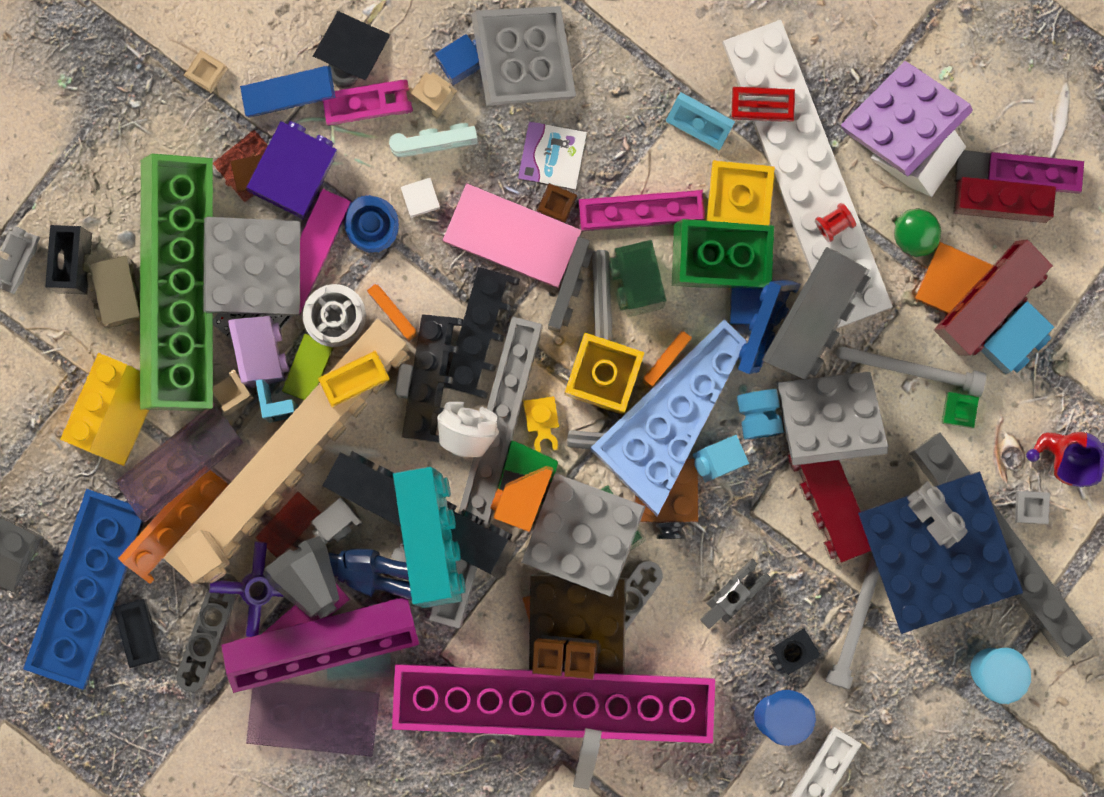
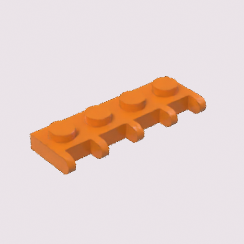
[118,463,229,584]

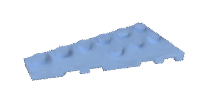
[590,319,746,516]

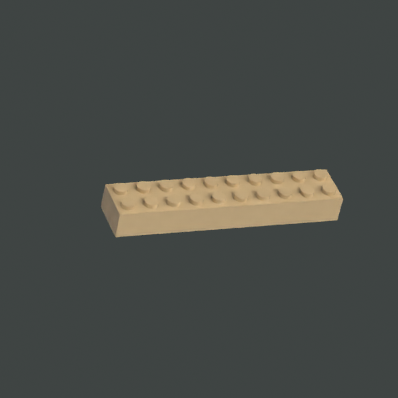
[164,318,410,584]

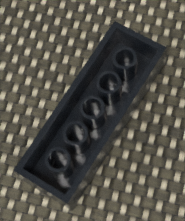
[322,451,517,579]

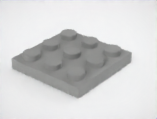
[471,6,576,106]
[203,217,300,316]
[777,372,888,465]
[521,473,645,597]

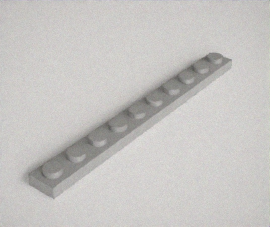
[429,317,543,628]

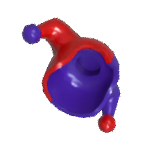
[1026,431,1104,487]

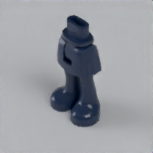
[328,549,412,601]

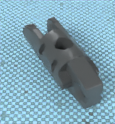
[700,558,772,629]

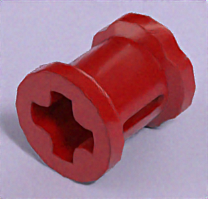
[815,203,856,243]

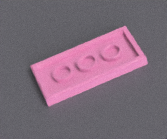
[443,183,582,289]

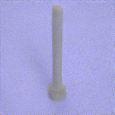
[836,347,987,397]
[825,554,879,690]

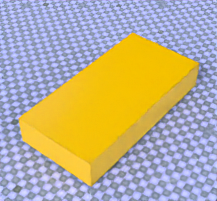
[318,350,390,408]

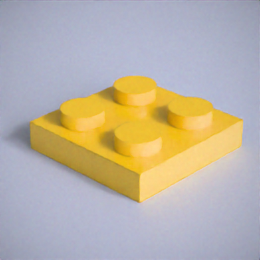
[706,160,775,225]

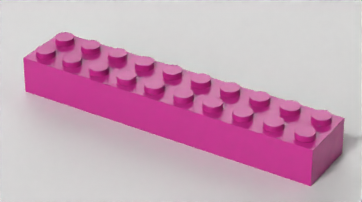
[392,664,715,743]

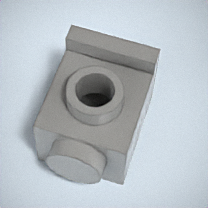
[311,497,363,544]

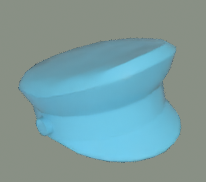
[970,648,1031,704]

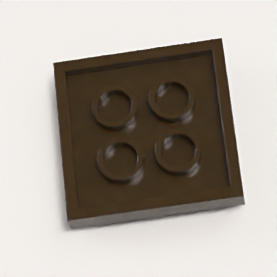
[529,574,627,674]

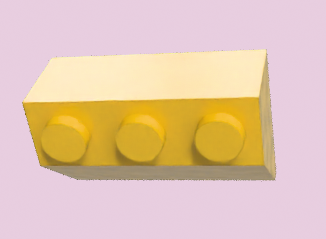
[60,352,149,466]

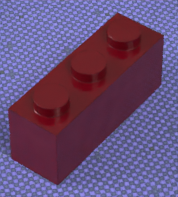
[953,177,1056,223]

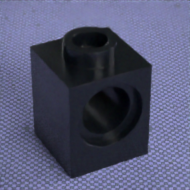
[768,628,821,675]

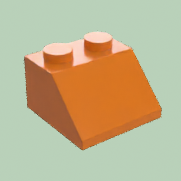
[490,466,553,532]

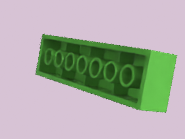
[140,153,213,411]

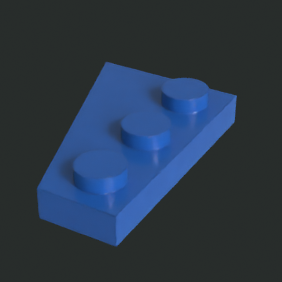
[738,280,801,374]

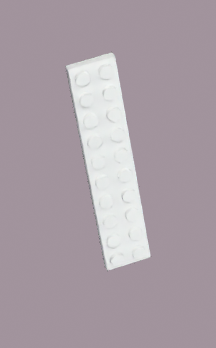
[722,20,893,328]

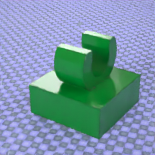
[941,392,979,429]

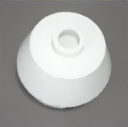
[303,284,366,347]
[437,402,499,457]

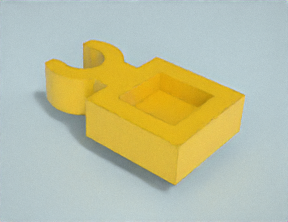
[523,396,559,453]

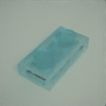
[327,653,392,681]

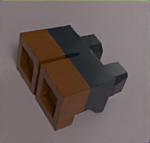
[532,635,599,679]

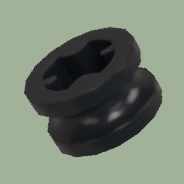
[656,523,685,539]

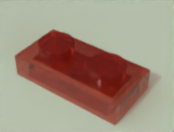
[255,491,322,558]

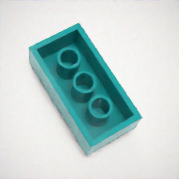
[393,467,466,608]

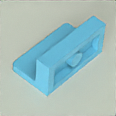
[256,379,298,423]

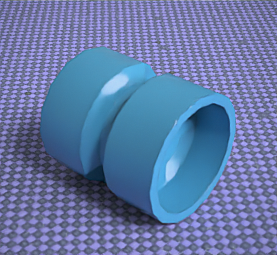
[737,389,784,440]

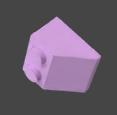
[228,316,289,388]

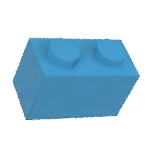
[981,301,1054,375]

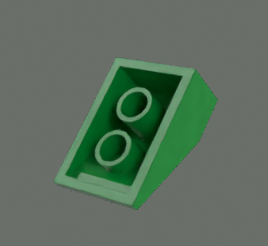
[671,219,774,289]

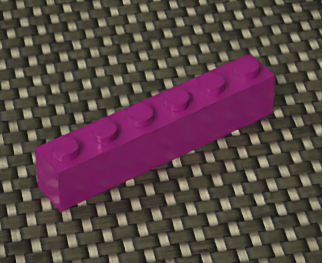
[221,598,419,693]

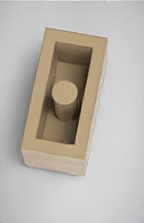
[173,530,231,584]

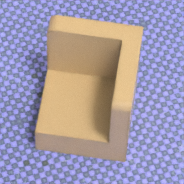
[213,369,255,415]

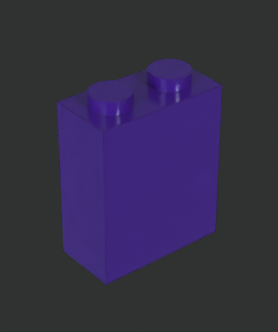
[247,121,337,220]

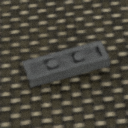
[548,237,594,333]

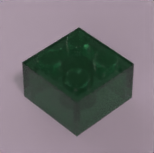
[609,240,667,317]

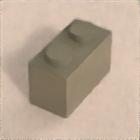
[87,255,140,328]

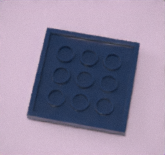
[858,471,1023,634]

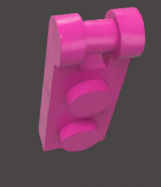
[323,80,413,126]

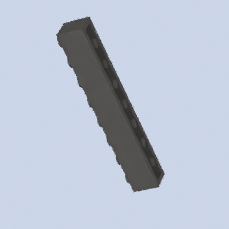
[909,432,1093,657]

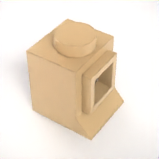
[411,72,457,119]

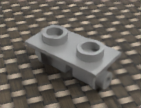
[0,226,40,294]
[907,481,968,549]

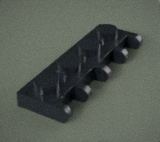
[444,267,520,399]
[402,314,464,443]

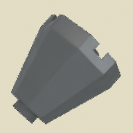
[263,536,339,619]

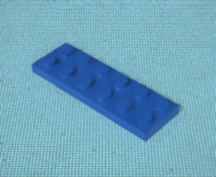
[23,489,148,690]

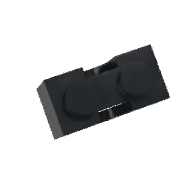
[45,225,92,295]

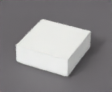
[401,178,440,218]

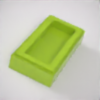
[282,334,334,400]

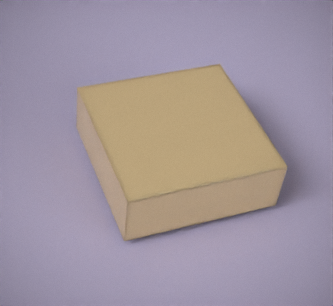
[184,50,228,93]

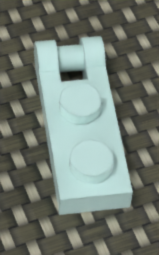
[389,123,478,157]

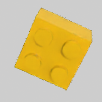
[564,333,645,415]

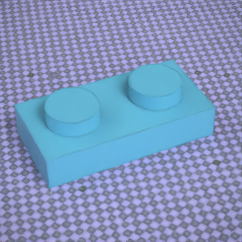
[666,92,735,150]

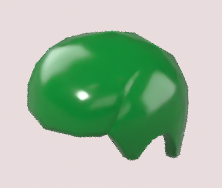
[894,208,942,257]

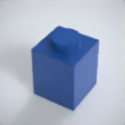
[435,34,480,86]

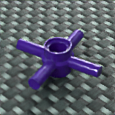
[208,541,284,637]

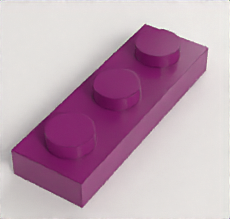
[987,152,1084,194]

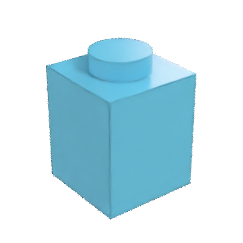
[693,435,749,483]

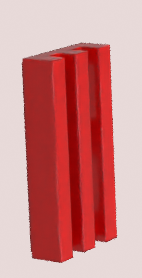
[731,87,795,122]

